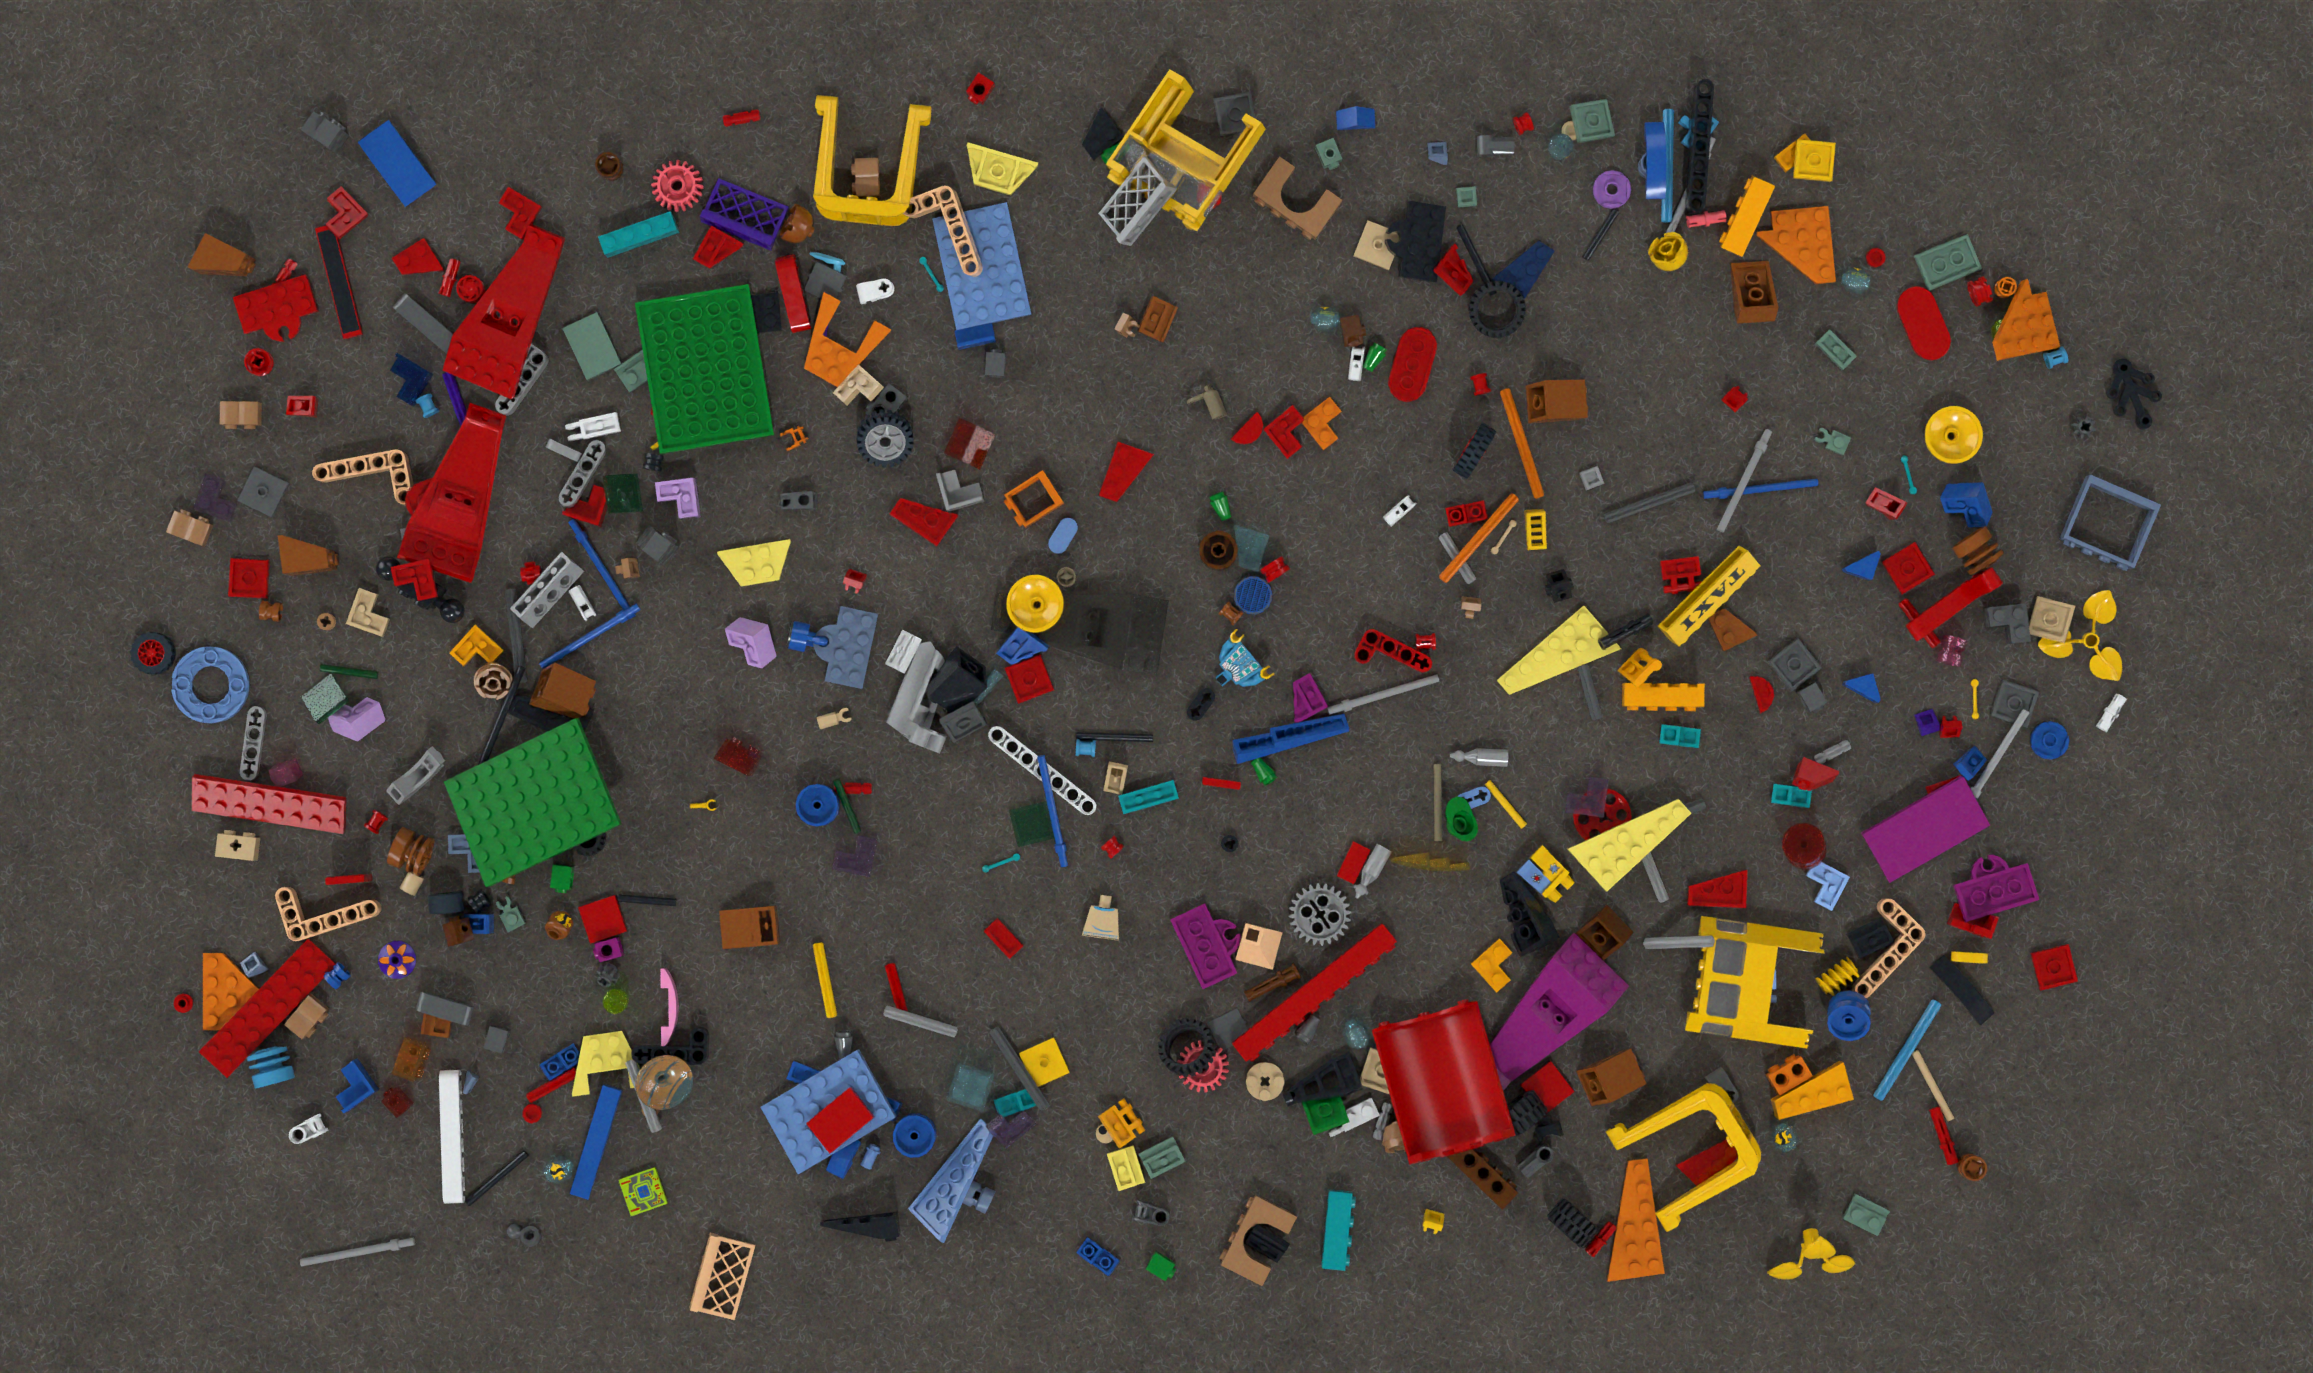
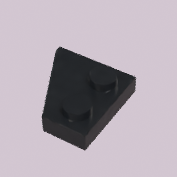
[1082,108,1124,160]

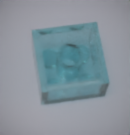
[946,1062,996,1112]

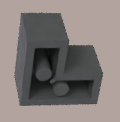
[301,111,349,154]
[1983,603,2031,644]

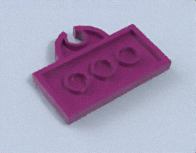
[1953,855,2039,922]
[1170,903,1241,989]

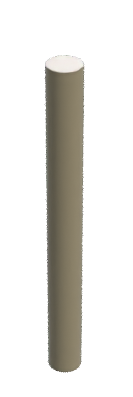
[1433,764,1442,841]

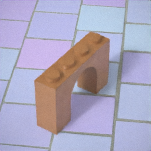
[1253,156,1342,240]
[1219,1194,1297,1286]

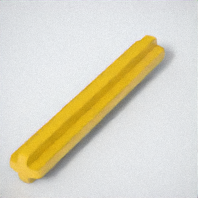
[813,942,837,1018]

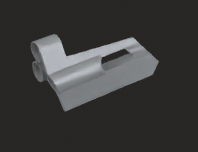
[886,641,947,754]

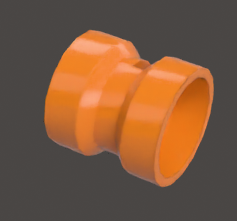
[1994,277,2017,298]

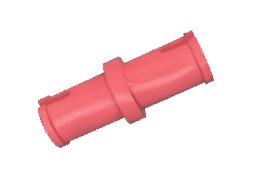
[1686,210,1726,228]

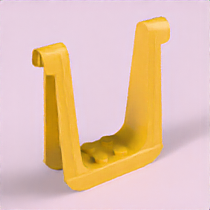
[813,95,931,226]
[1606,1083,1761,1232]

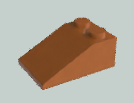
[1730,261,1778,324]

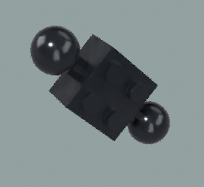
[376,556,465,623]

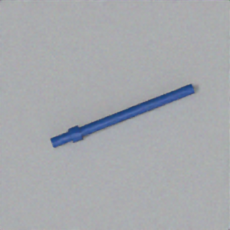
[1703,478,1818,499]
[568,519,636,620]
[539,603,641,669]
[1037,755,1068,867]

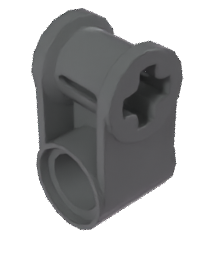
[1704,1066,1738,1103]
[1132,1200,1170,1226]

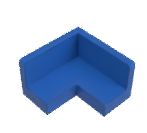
[1940,482,1992,527]
[336,1058,379,1114]

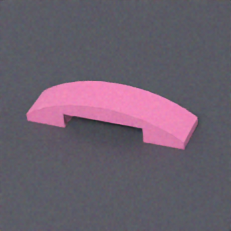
[661,968,679,1046]

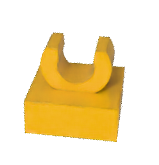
[1423,1209,1445,1234]

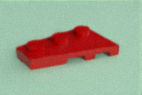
[1099,442,1154,502]
[889,498,959,547]
[1687,870,1748,908]
[1676,1139,1738,1186]

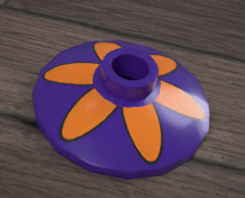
[378,941,416,979]

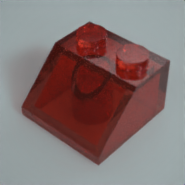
[944,418,995,470]
[714,737,762,776]

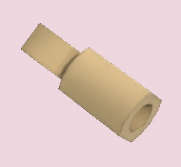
[817,708,852,729]

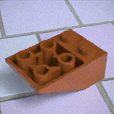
[719,905,780,949]

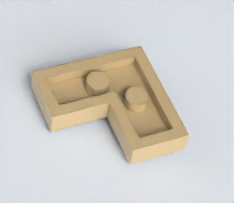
[833,365,884,406]
[346,588,390,637]

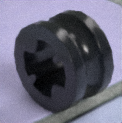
[1221,835,1238,852]

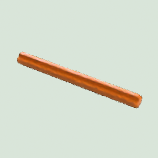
[1500,388,1544,499]
[1439,493,1519,583]

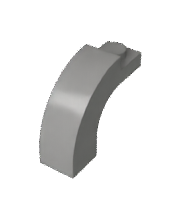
[386,746,445,805]

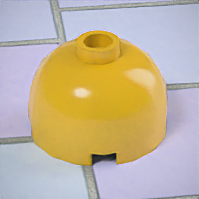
[1648,232,1688,271]

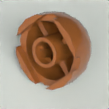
[780,204,815,243]

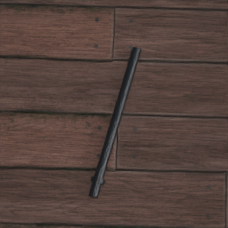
[478,666,526,765]

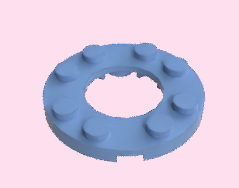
[171,647,250,723]

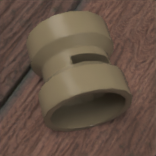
[1057,567,1076,587]

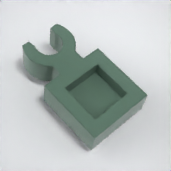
[1814,428,1851,456]
[496,896,526,932]

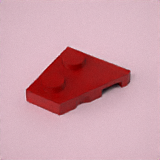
[392,238,444,275]

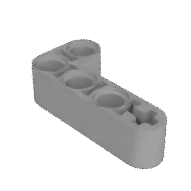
[495,344,549,416]

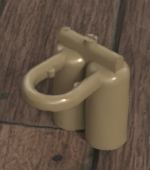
[1186,385,1227,420]

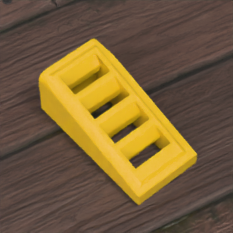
[1525,509,1547,550]

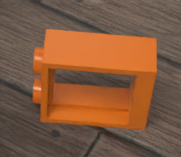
[1004,470,1064,528]

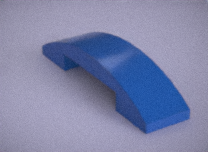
[1644,122,1666,199]

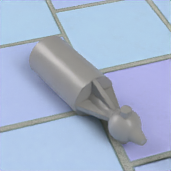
[1450,748,1508,767]
[1354,844,1392,899]

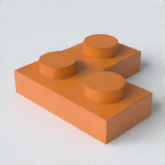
[1302,397,1342,450]

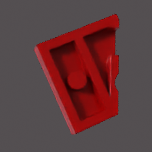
[693,226,744,269]
[1433,243,1473,296]

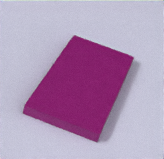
[1861,775,1990,883]

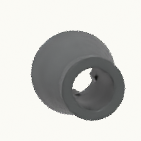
[1295,1015,1320,1045]
[834,1030,853,1059]

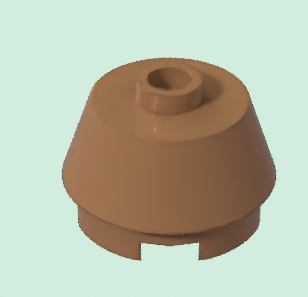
[474,662,513,700]
[1382,1121,1406,1153]

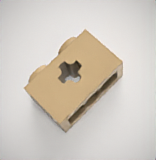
[215,830,260,861]

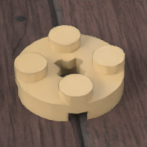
[1246,1062,1284,1101]

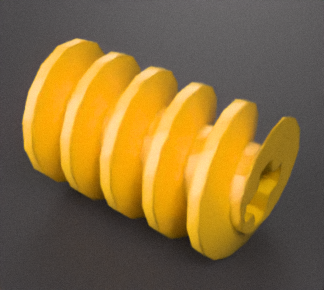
[1815,956,1860,996]

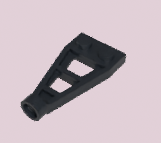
[1282,1052,1363,1107]

